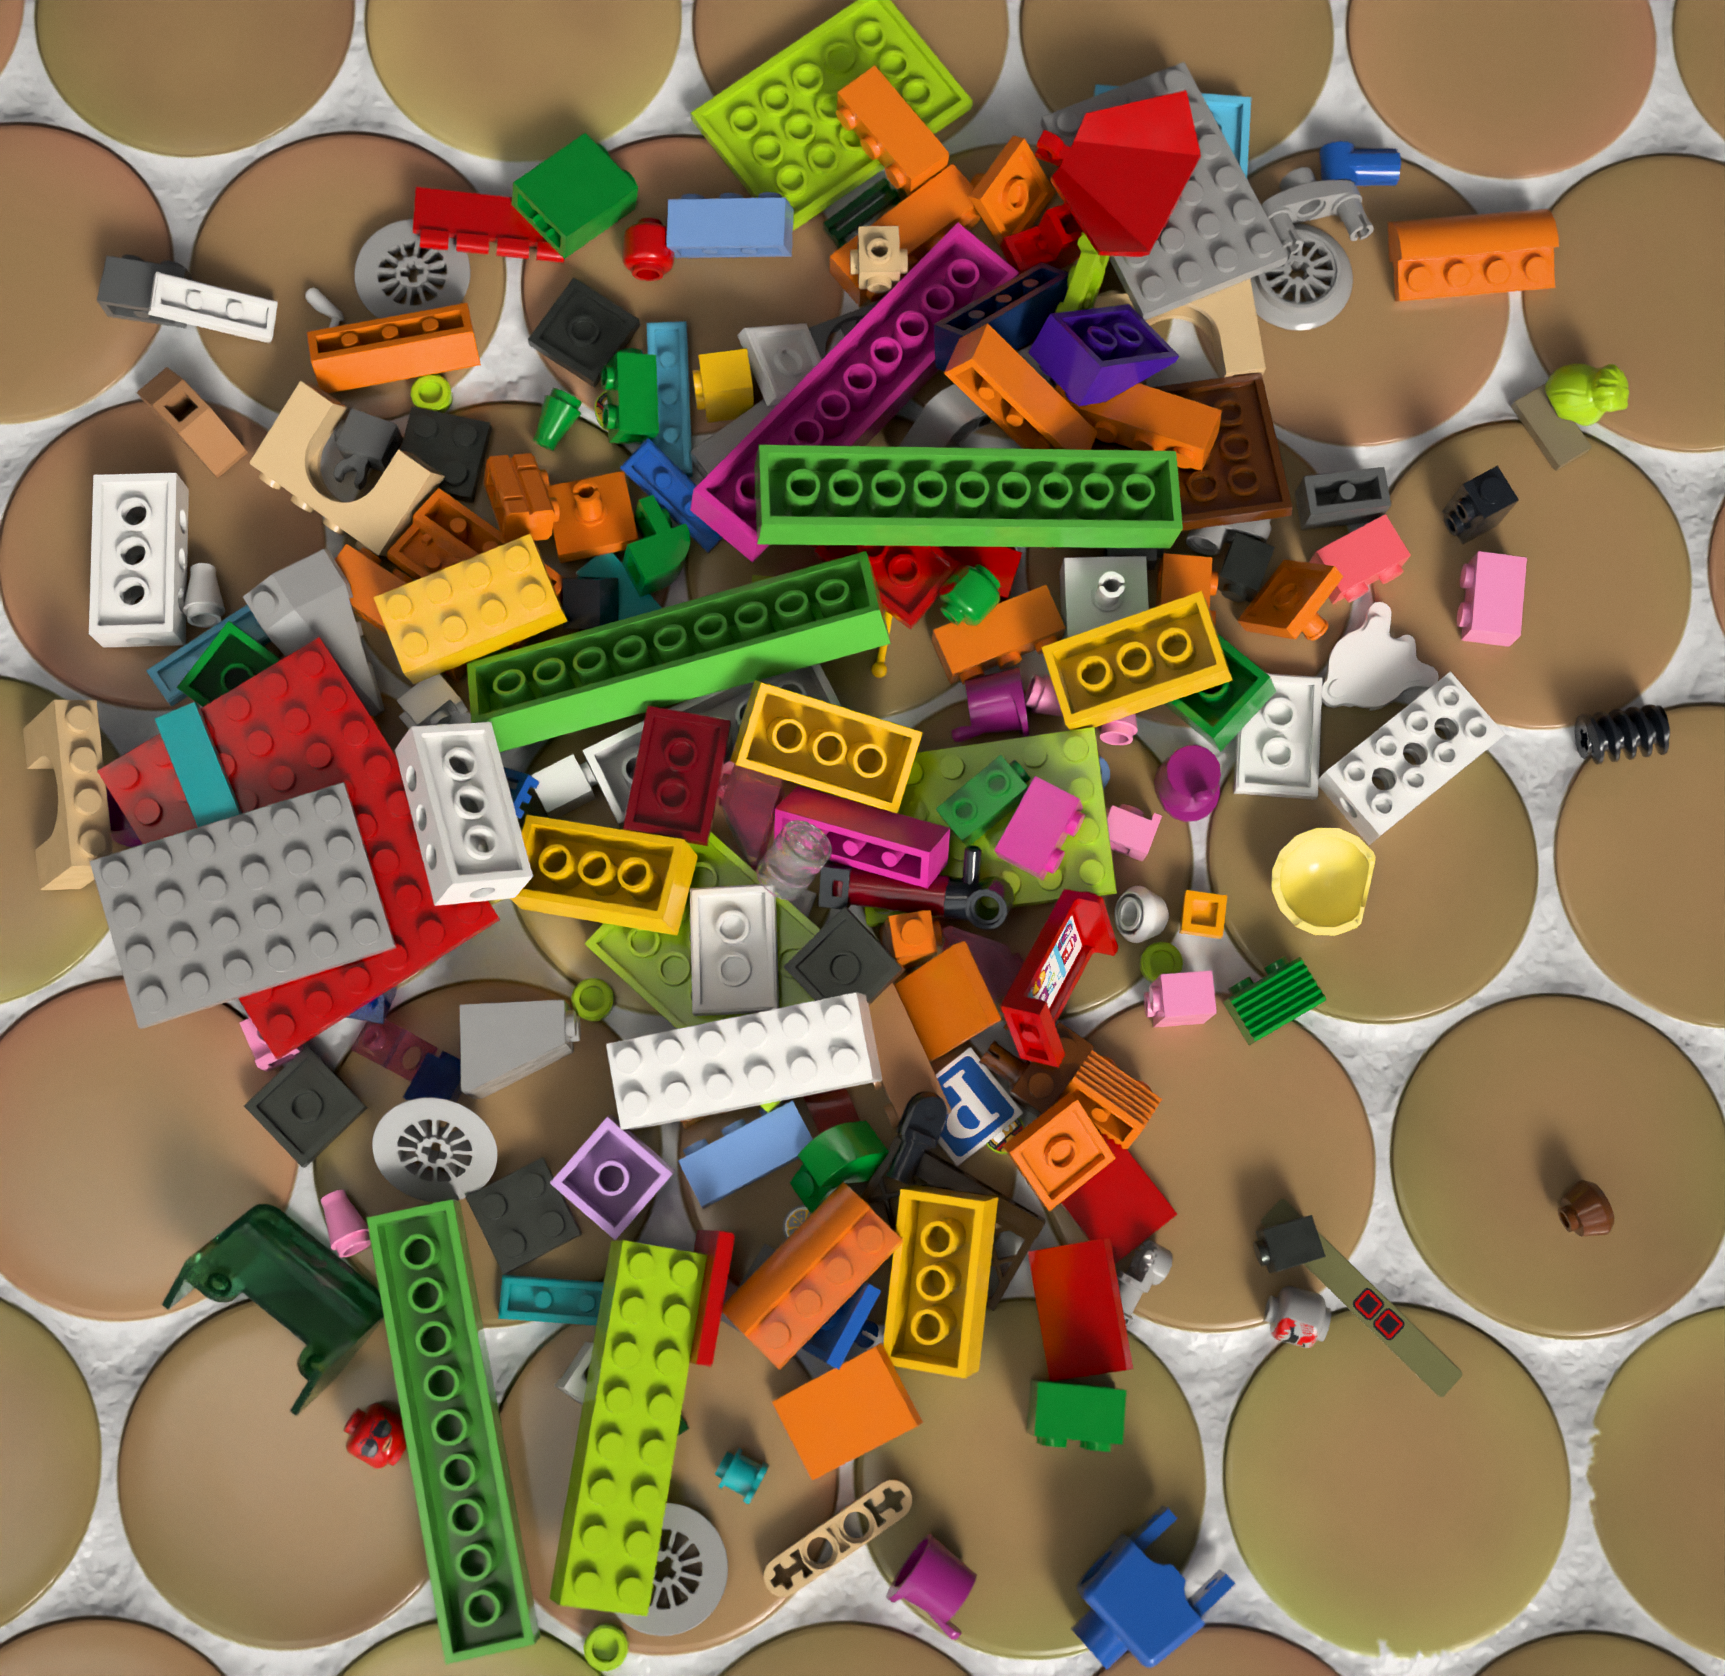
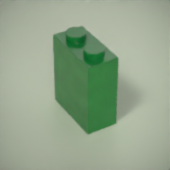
[512,133,638,259]

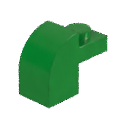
[622,495,690,597]
[789,1121,889,1214]

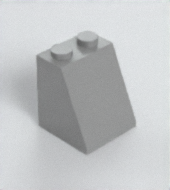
[460,1000,581,1099]

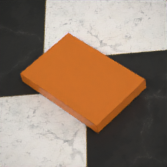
[894,941,1001,1062]
[772,1343,923,1481]

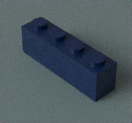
[934,262,1069,372]

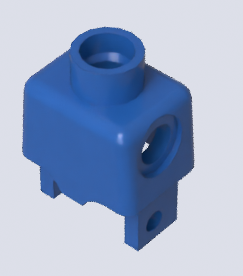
[1071,1505,1235,1670]

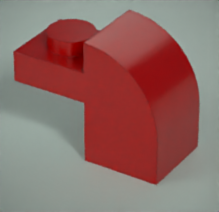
[1000,204,1083,275]

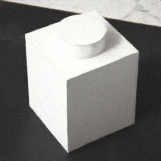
[530,754,598,819]

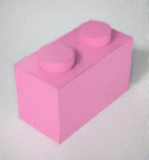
[1457,551,1527,647]
[1144,971,1217,1027]

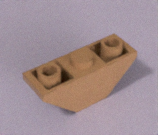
[136,367,248,479]

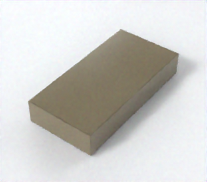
[1511,383,1592,471]

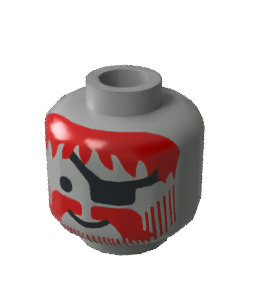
[1264,1286,1331,1348]

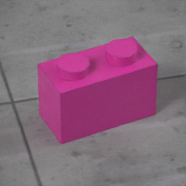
[994,776,1085,881]

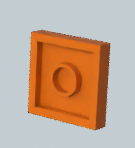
[969,136,1056,248]
[548,471,639,563]
[1237,560,1344,641]
[1003,1093,1116,1211]

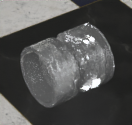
[756,820,832,900]

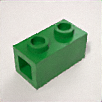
[601,348,659,445]
[936,755,1031,847]

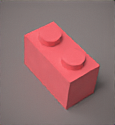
[1309,514,1411,604]

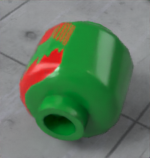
[939,564,1000,626]

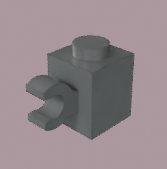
[334,408,403,490]

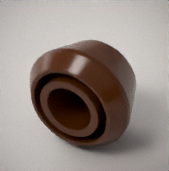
[1558,1180,1615,1236]

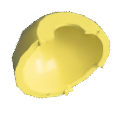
[1272,828,1376,936]

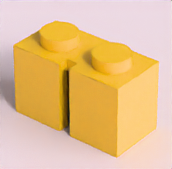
[692,348,754,423]

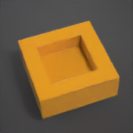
[1179,890,1227,939]

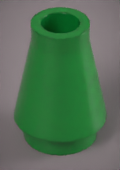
[532,388,582,451]

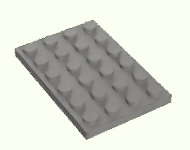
[1041,62,1288,320]
[89,782,397,1029]

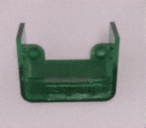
[162,1204,384,1416]

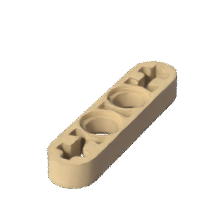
[764,1479,912,1597]

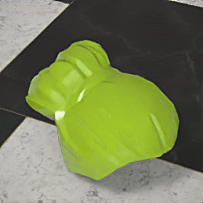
[1545,364,1629,426]

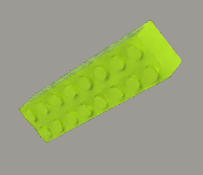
[549,1240,707,1617]

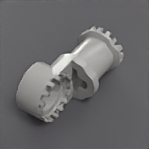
[1116,1240,1173,1325]

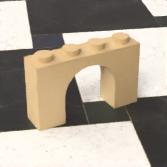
[1093,279,1266,385]
[249,381,444,556]
[23,700,113,890]

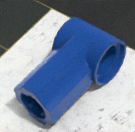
[1319,141,1401,186]

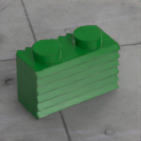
[1223,956,1326,1046]

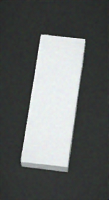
[148,272,278,343]

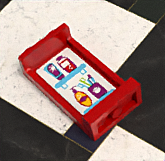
[1000,889,1119,1068]

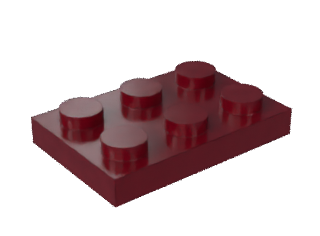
[623,706,731,846]

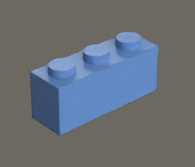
[666,192,794,258]
[678,1100,813,1209]

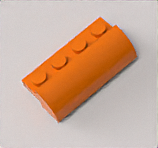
[1387,209,1559,302]
[387,488,564,650]
[722,1182,903,1370]

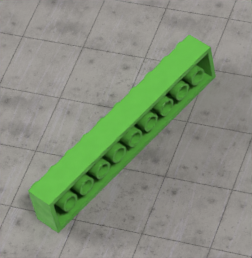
[754,445,1183,548]
[467,551,891,752]
[367,1199,540,1665]

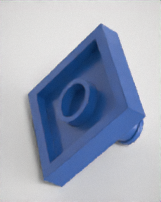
[801,1282,881,1370]

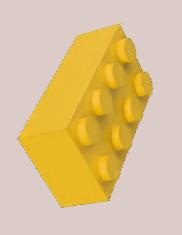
[373,534,568,684]
[1041,591,1233,730]
[730,680,923,813]
[510,815,698,936]
[883,1185,998,1378]

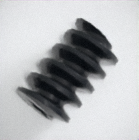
[1575,704,1670,765]

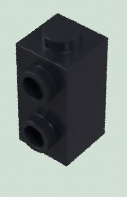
[1442,465,1519,544]

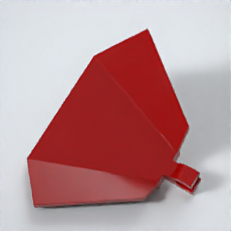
[1035,90,1201,257]

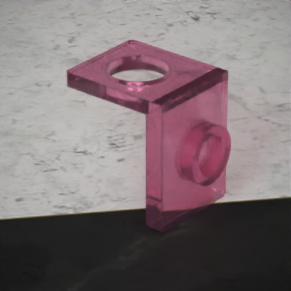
[351,1013,438,1085]

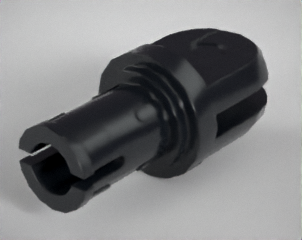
[886,1091,948,1186]

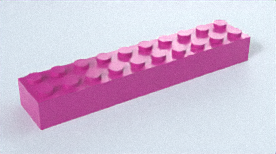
[690,223,1019,563]

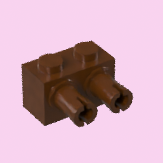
[979,1022,1095,1118]

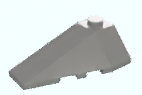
[243,549,385,718]

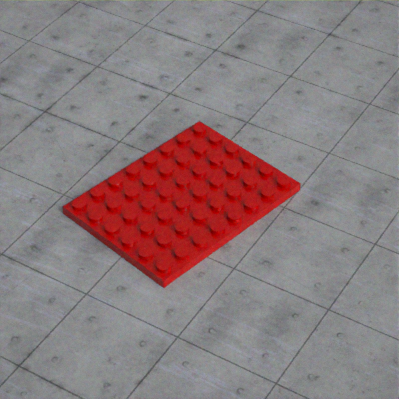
[97,637,500,1060]

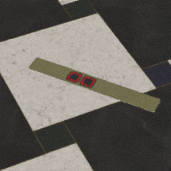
[1261,1199,1463,1397]

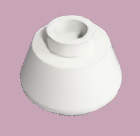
[1115,886,1169,943]

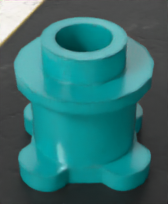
[714,1448,770,1505]

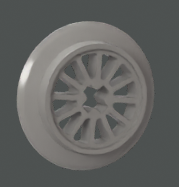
[354,219,471,319]
[1250,223,1353,330]
[372,1098,498,1202]
[614,1503,728,1636]

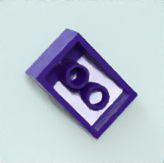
[1028,304,1179,406]

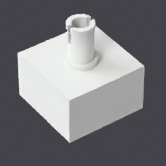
[1059,556,1149,640]

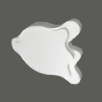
[1322,602,1439,711]

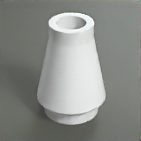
[183,563,225,627]

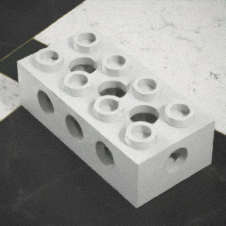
[89,473,189,648]
[1318,671,1505,845]
[395,722,533,906]

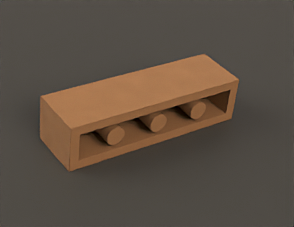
[869,982,952,1129]

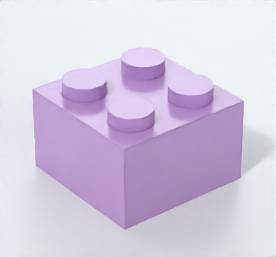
[550,1114,675,1240]

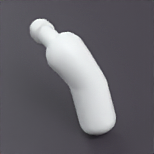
[305,288,344,328]

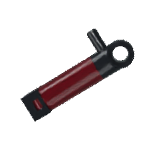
[819,845,1015,930]

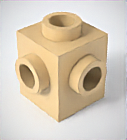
[850,226,908,293]

